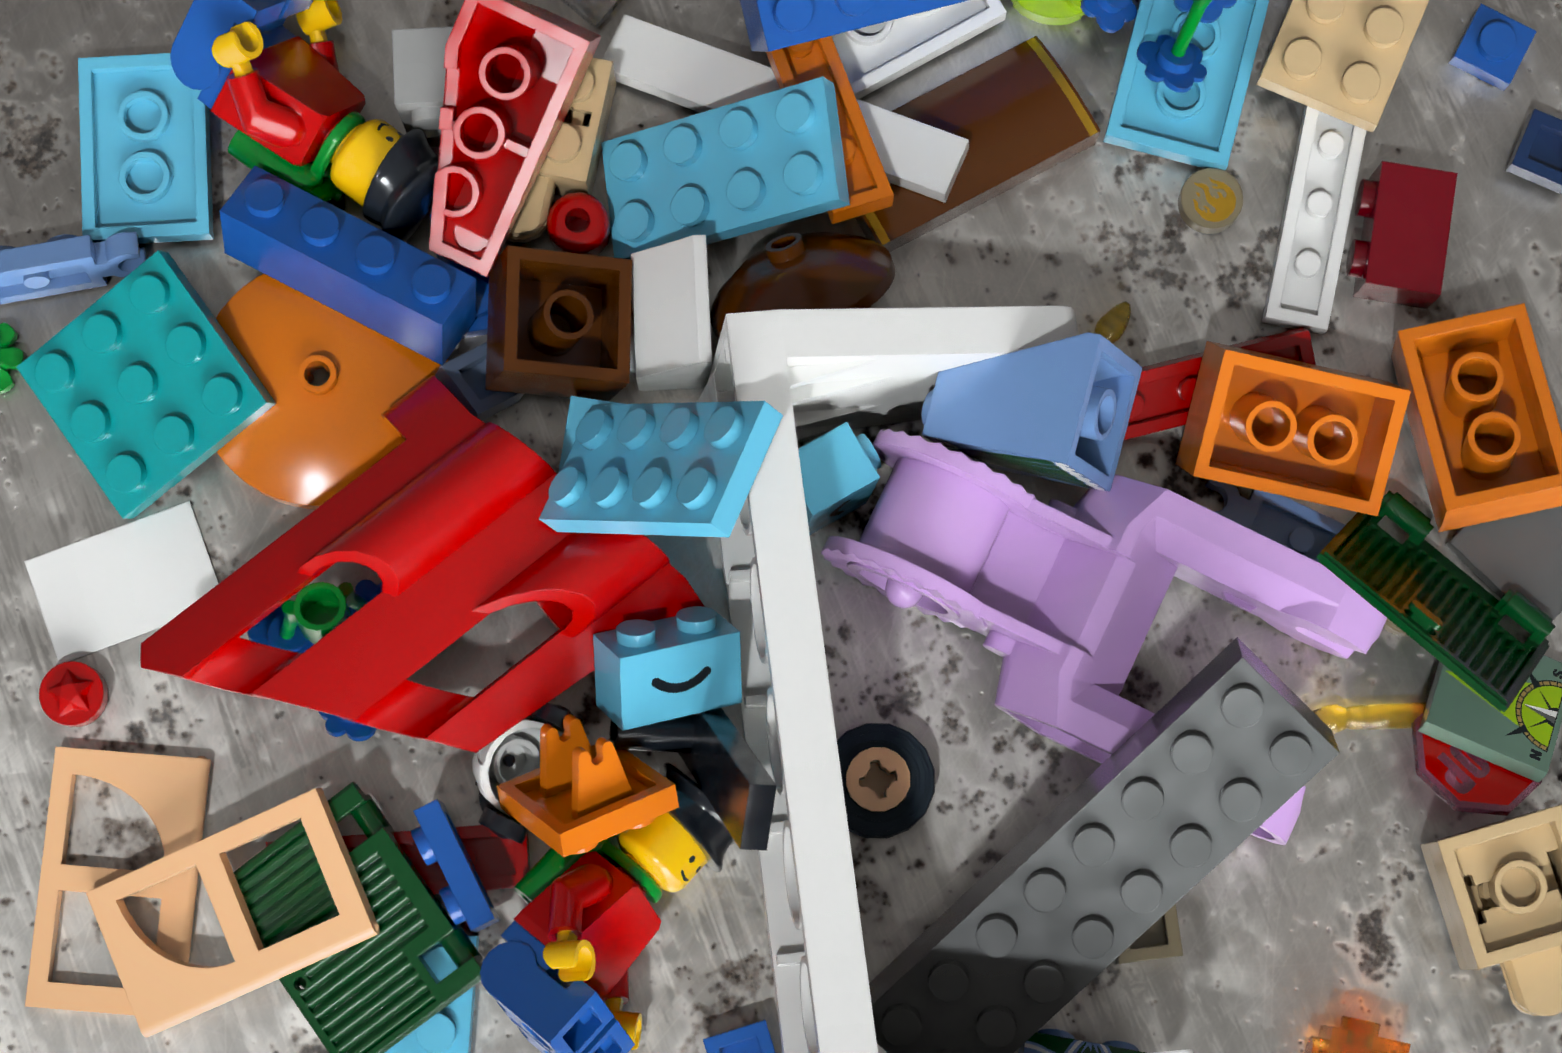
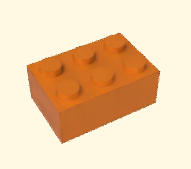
[1391,303,1562,532]
[1176,341,1411,516]

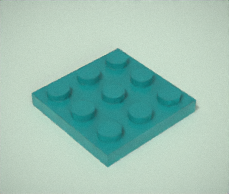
[16,250,277,519]

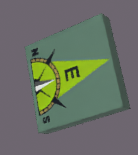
[1418,655,1562,783]

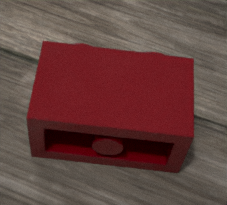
[1346,161,1458,309]

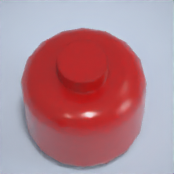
[547,192,611,256]

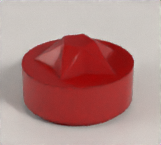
[39,661,108,727]

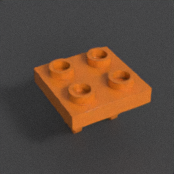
[497,714,679,857]

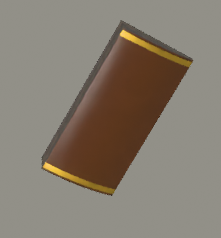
[855,36,1101,253]

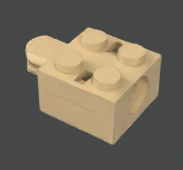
[507,58,616,242]
[1420,805,1562,1016]

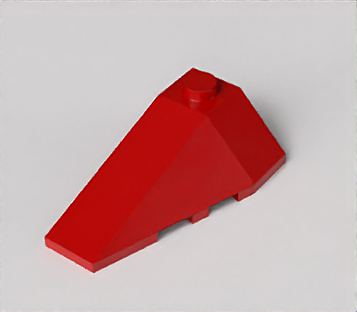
[429,0,602,277]

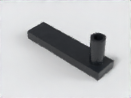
[609,708,777,851]

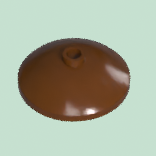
[710,232,895,339]

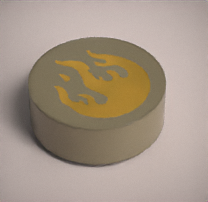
[1178,168,1243,234]

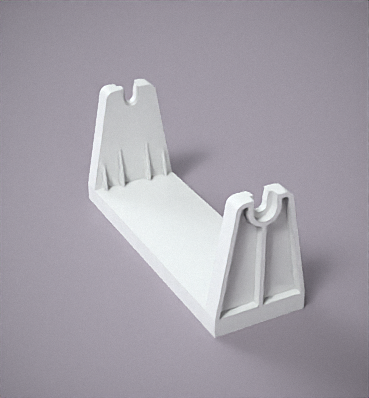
[707,306,1194,1053]

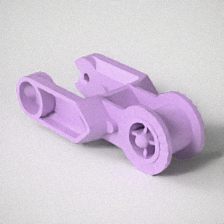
[821,429,1387,845]

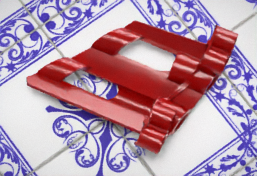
[140,375,705,753]

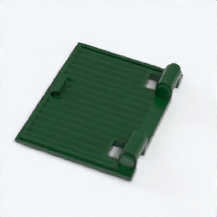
[1316,490,1555,712]
[234,782,484,1053]

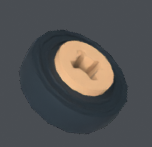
[837,723,935,838]

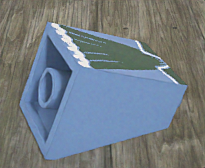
[922,332,1143,492]

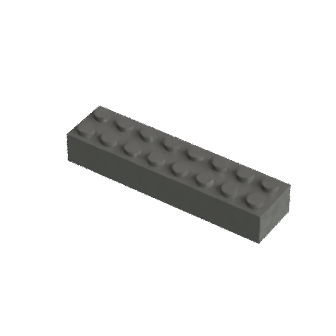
[869,637,1340,1053]

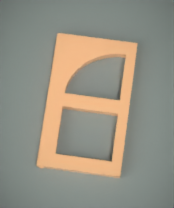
[25,746,211,1015]
[86,788,380,1037]

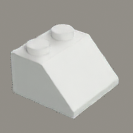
[630,235,713,391]

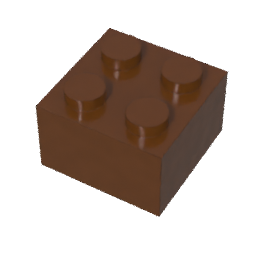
[485,246,632,401]

